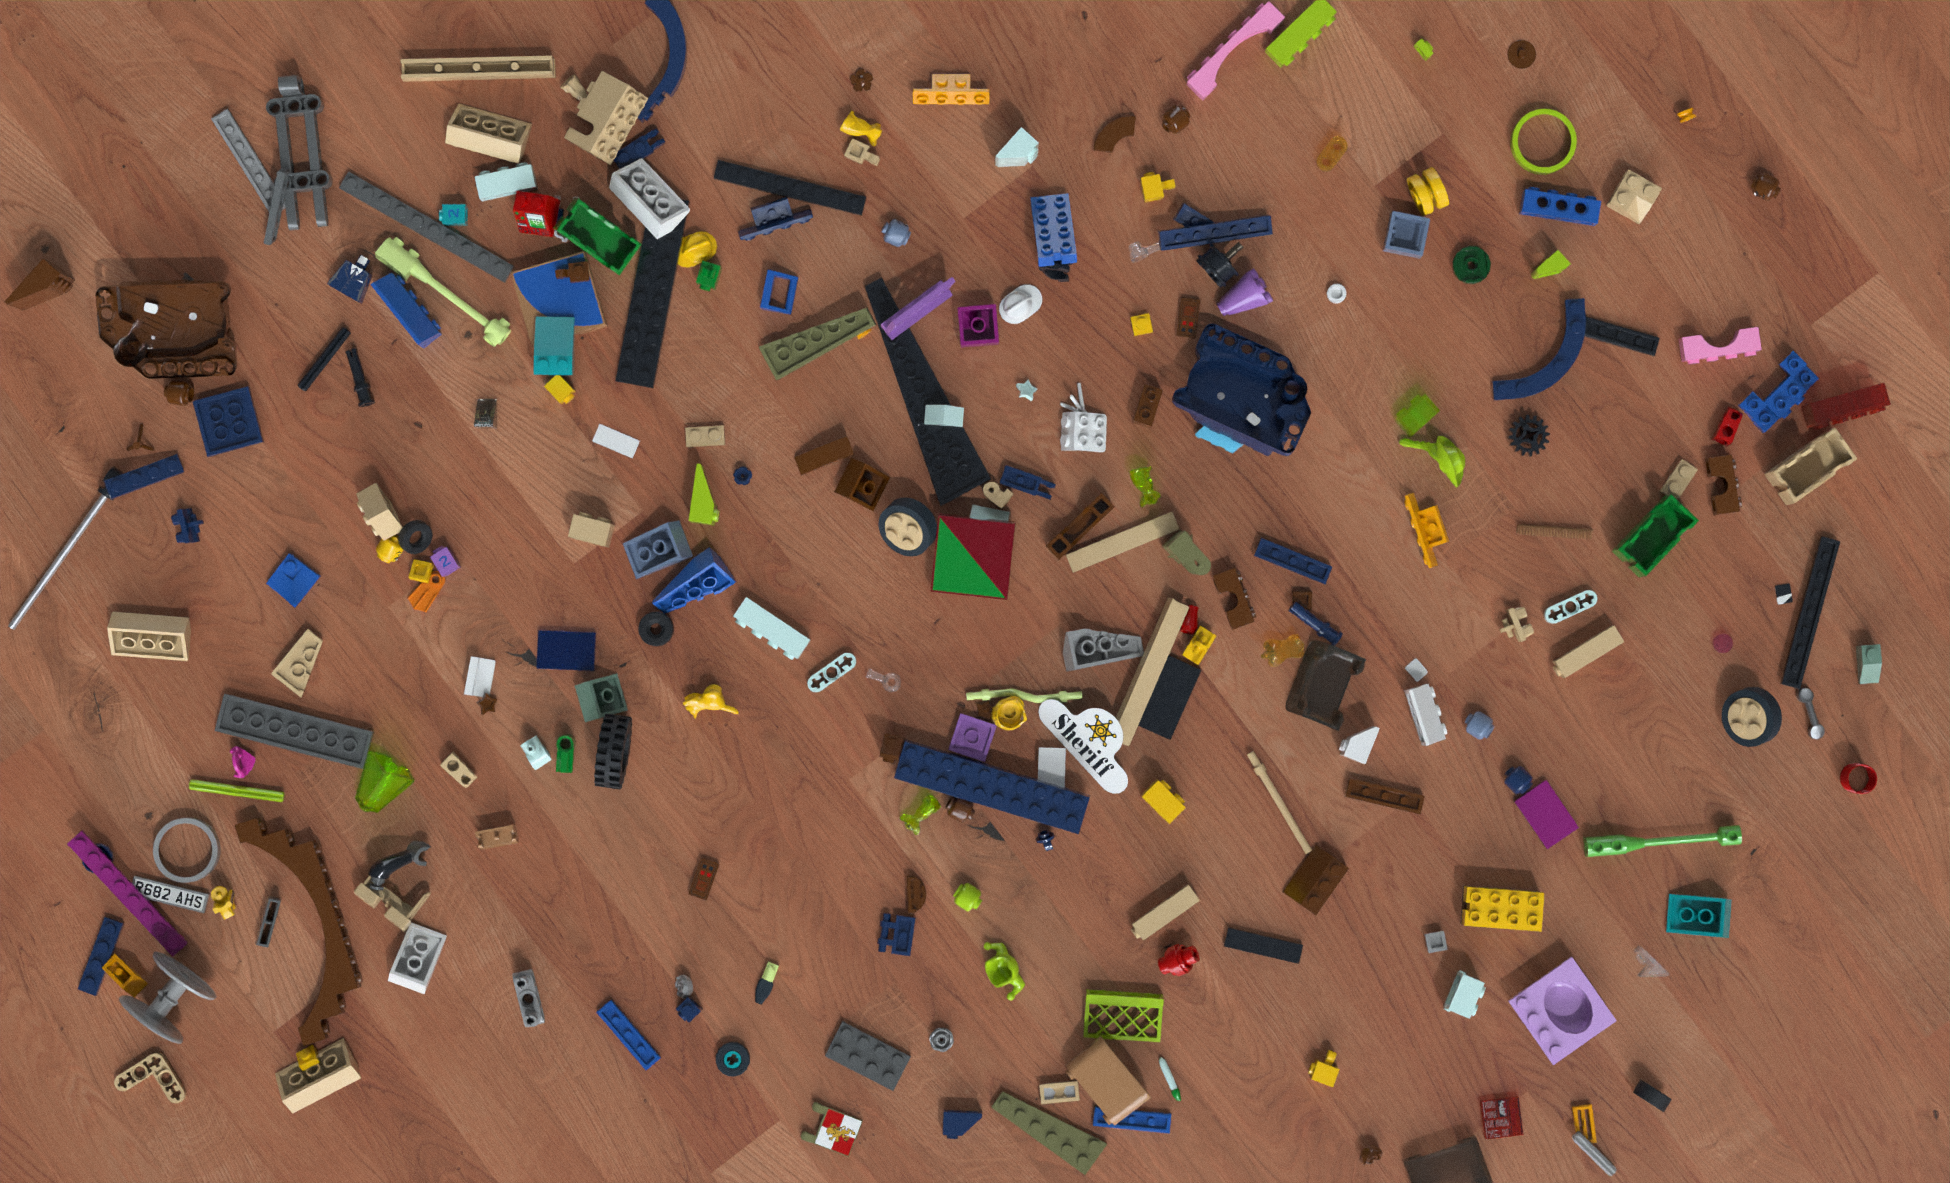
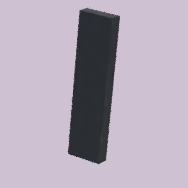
[1584,317,1660,357]
[1224,928,1303,964]

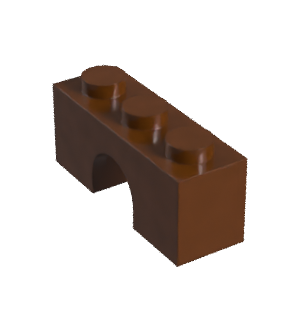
[1705,454,1742,516]
[1212,568,1256,630]

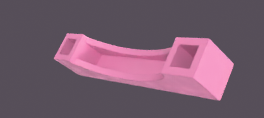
[1187,1,1285,101]

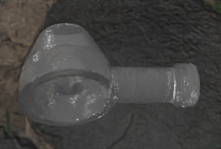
[1128,241,1160,263]
[866,669,901,692]

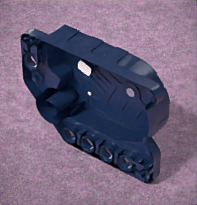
[1172,323,1311,456]

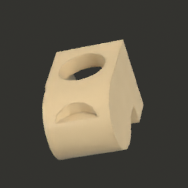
[983,482,1014,510]

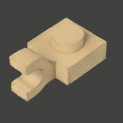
[844,138,880,166]

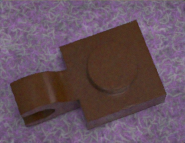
[555,261,590,283]

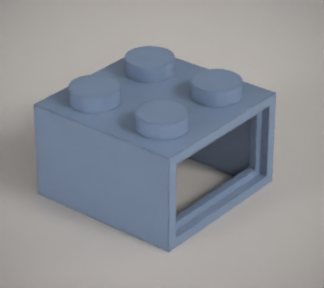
[1383,211,1430,259]

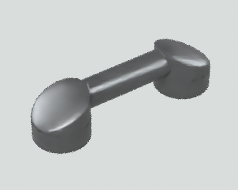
[1796,688,1825,740]

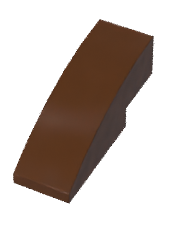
[794,436,854,476]

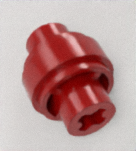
[1158,944,1200,976]

